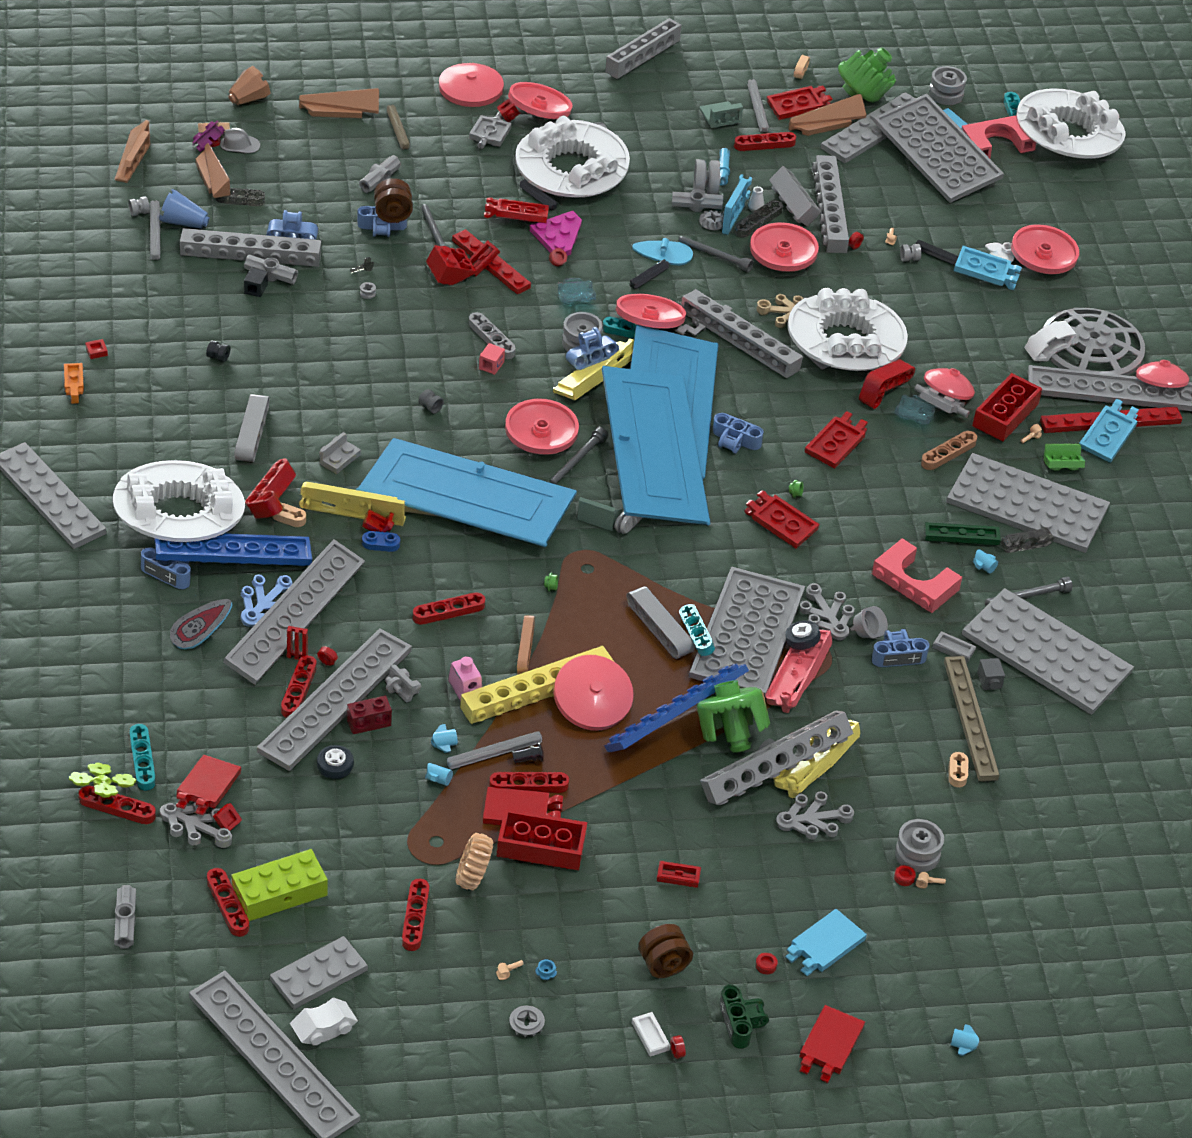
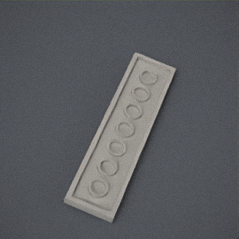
[821,92,916,163]
[0,442,107,549]

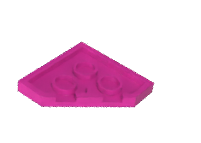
[530,211,582,256]

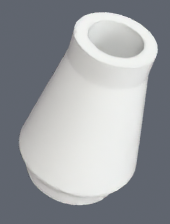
[748,187,764,212]

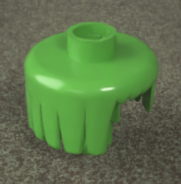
[838,48,896,103]
[697,680,770,752]

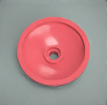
[1136,360,1189,388]
[924,368,975,400]

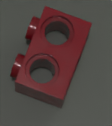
[347,696,392,735]

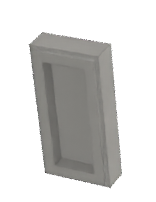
[932,631,976,663]

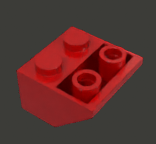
[426,245,476,285]

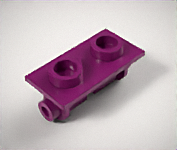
[192,120,225,152]

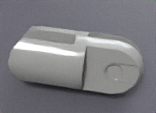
[615,511,643,534]

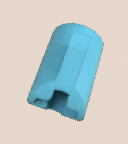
[973,549,998,574]
[431,724,458,753]
[425,763,453,786]
[951,1024,979,1056]

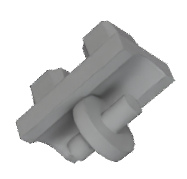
[385,664,421,703]

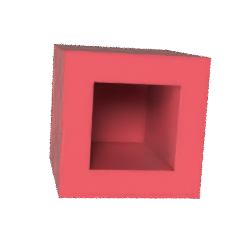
[479,343,505,375]

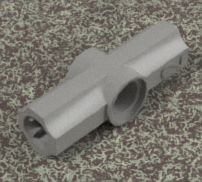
[359,155,401,193]
[672,189,723,212]
[244,255,298,285]
[114,885,136,948]

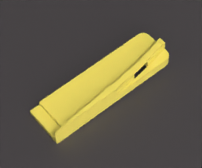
[553,339,634,400]
[299,482,406,526]
[774,720,860,798]

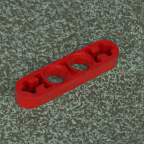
[734,132,796,151]
[413,593,485,625]
[281,655,316,718]
[489,772,569,793]
[79,786,156,824]
[207,868,249,937]
[402,879,429,951]

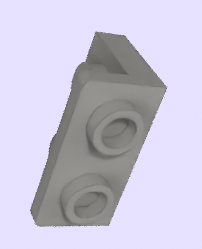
[319,432,361,474]

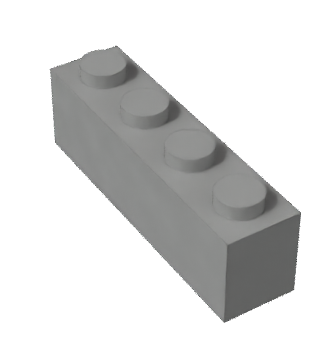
[769,166,821,226]

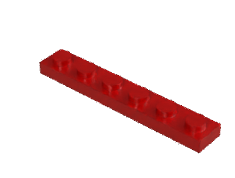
[452,229,531,295]

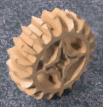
[456,833,493,890]

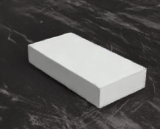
[632,1012,670,1057]

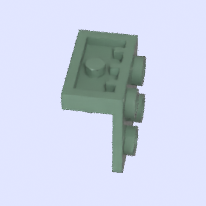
[700,101,743,128]

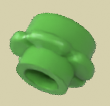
[789,480,804,498]
[544,573,558,592]

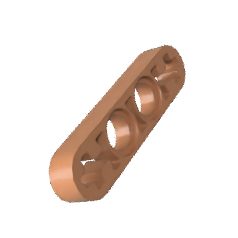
[921,431,977,470]
[517,615,535,675]

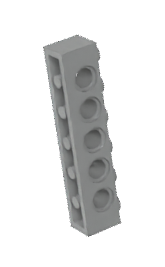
[605,18,681,79]

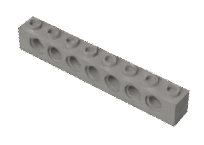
[812,155,849,253]
[180,228,321,267]
[681,289,803,378]
[700,710,854,805]

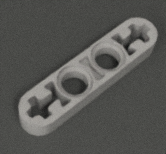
[469,312,515,359]

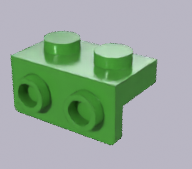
[1044,444,1085,470]

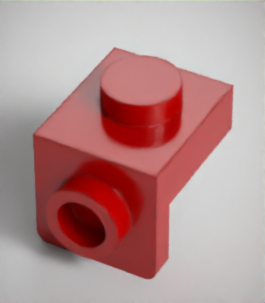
[497,99,521,122]
[362,509,394,532]

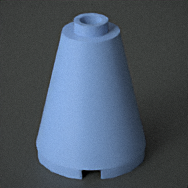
[159,189,210,229]

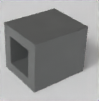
[977,658,1005,690]

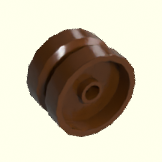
[374,179,413,223]
[638,924,693,978]

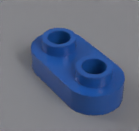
[362,531,400,552]

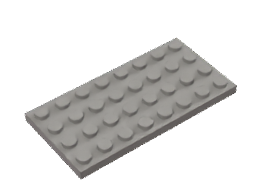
[873,94,1004,203]
[946,453,1110,553]
[689,567,805,698]
[962,588,1134,715]

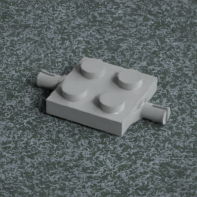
[469,112,512,149]
[914,384,970,418]

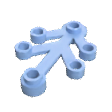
[241,575,292,627]

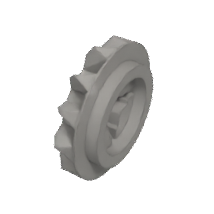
[699,210,724,230]
[509,1006,545,1037]

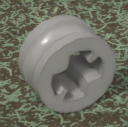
[360,282,376,299]

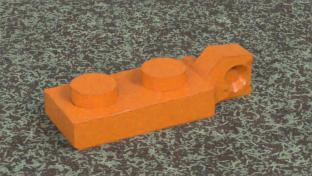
[64,363,84,404]

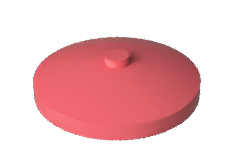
[439,63,504,107]
[508,82,573,119]
[750,223,819,271]
[1011,225,1079,274]
[616,294,686,328]
[505,399,579,454]
[553,655,633,731]

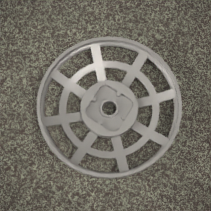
[1043,308,1145,376]

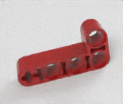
[859,359,915,409]
[245,458,296,518]

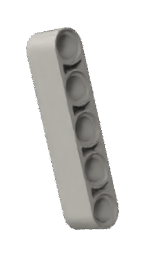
[235,394,270,462]
[626,586,695,659]

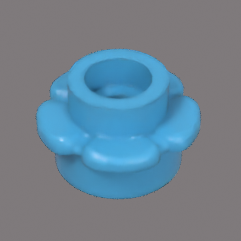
[535,959,557,980]

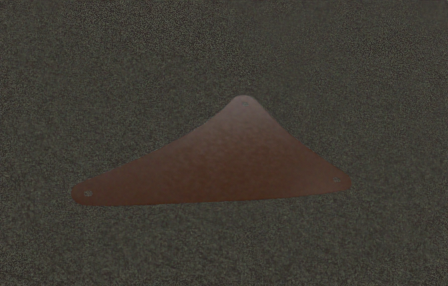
[407,550,832,865]

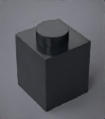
[244,267,268,298]

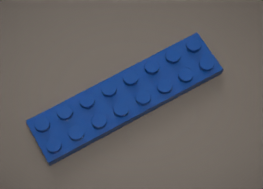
[154,534,312,566]
[604,663,749,753]

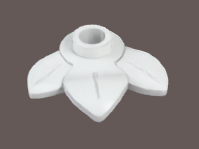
[985,242,1014,263]

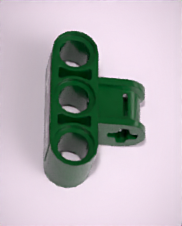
[719,984,769,1049]

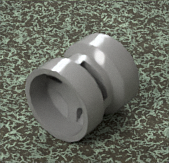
[128,196,150,216]
[900,244,921,262]

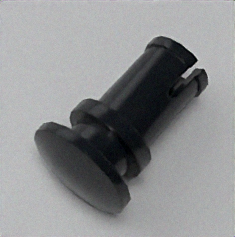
[512,742,544,764]

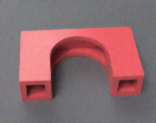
[962,115,1036,158]
[872,538,962,613]

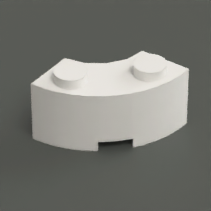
[1024,321,1076,361]
[290,998,358,1045]

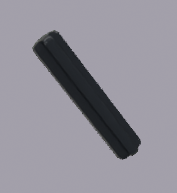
[519,179,558,210]
[915,240,959,265]
[630,259,669,289]

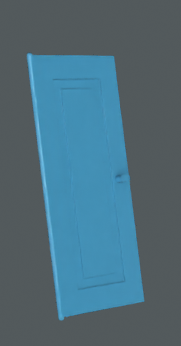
[630,325,718,479]
[602,366,710,526]
[356,438,577,547]

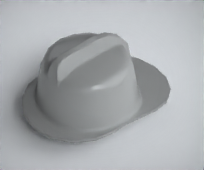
[220,128,260,153]
[850,606,888,638]

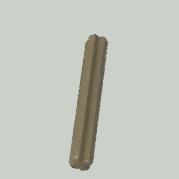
[387,105,410,150]

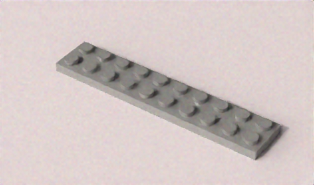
[1028,365,1192,411]
[223,539,365,685]
[257,629,412,771]
[189,971,360,1138]

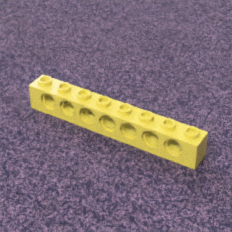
[460,646,614,724]

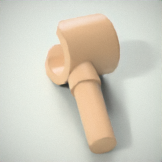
[885,228,897,245]
[1020,424,1042,443]
[916,872,946,888]
[496,960,524,980]

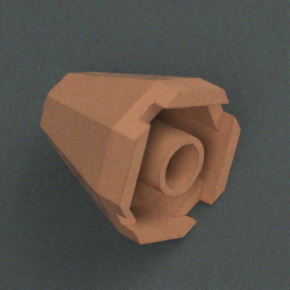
[228,66,271,105]

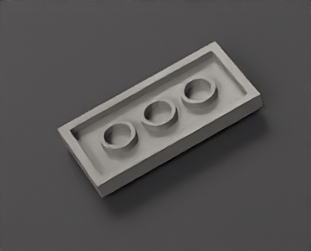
[270,936,368,1010]

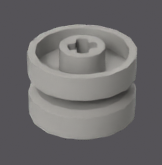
[929,66,967,105]
[693,159,721,195]
[562,312,603,352]
[895,819,944,873]

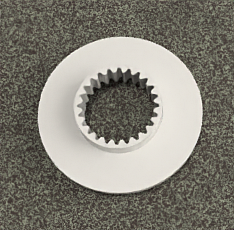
[1017,89,1125,158]
[516,115,630,197]
[788,288,908,371]
[113,460,245,542]

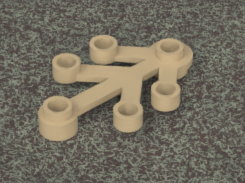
[757,294,803,328]

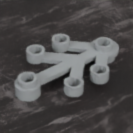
[799,583,855,640]
[776,791,854,840]
[160,802,232,848]

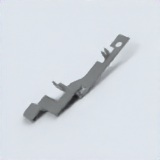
[676,305,732,335]

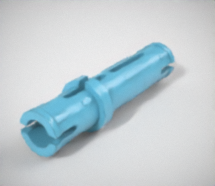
[719,148,730,186]

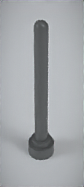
[421,204,450,248]
[679,236,754,273]
[550,427,608,484]
[985,577,1073,605]

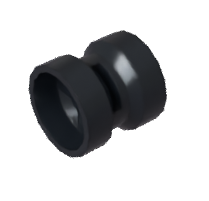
[206,340,231,362]

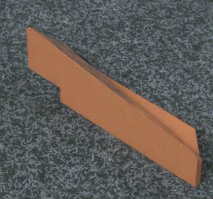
[299,88,379,118]
[788,94,866,136]
[115,120,150,183]
[196,143,230,198]

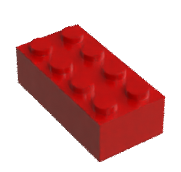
[972,373,1042,441]
[496,809,587,870]

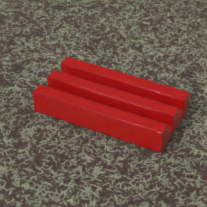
[469,240,500,276]
[287,626,308,660]
[657,861,701,888]

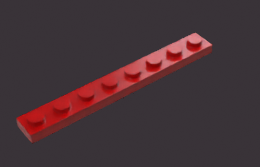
[1040,407,1183,433]

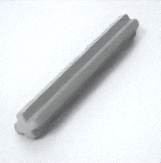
[747,79,769,133]
[150,200,160,260]
[447,731,542,769]

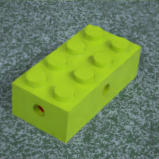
[232,849,328,921]

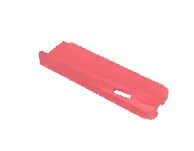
[765,630,832,713]

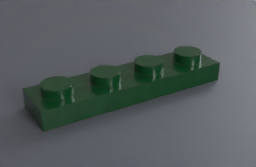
[924,522,1001,545]

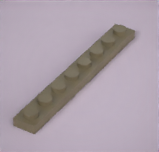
[944,656,999,781]

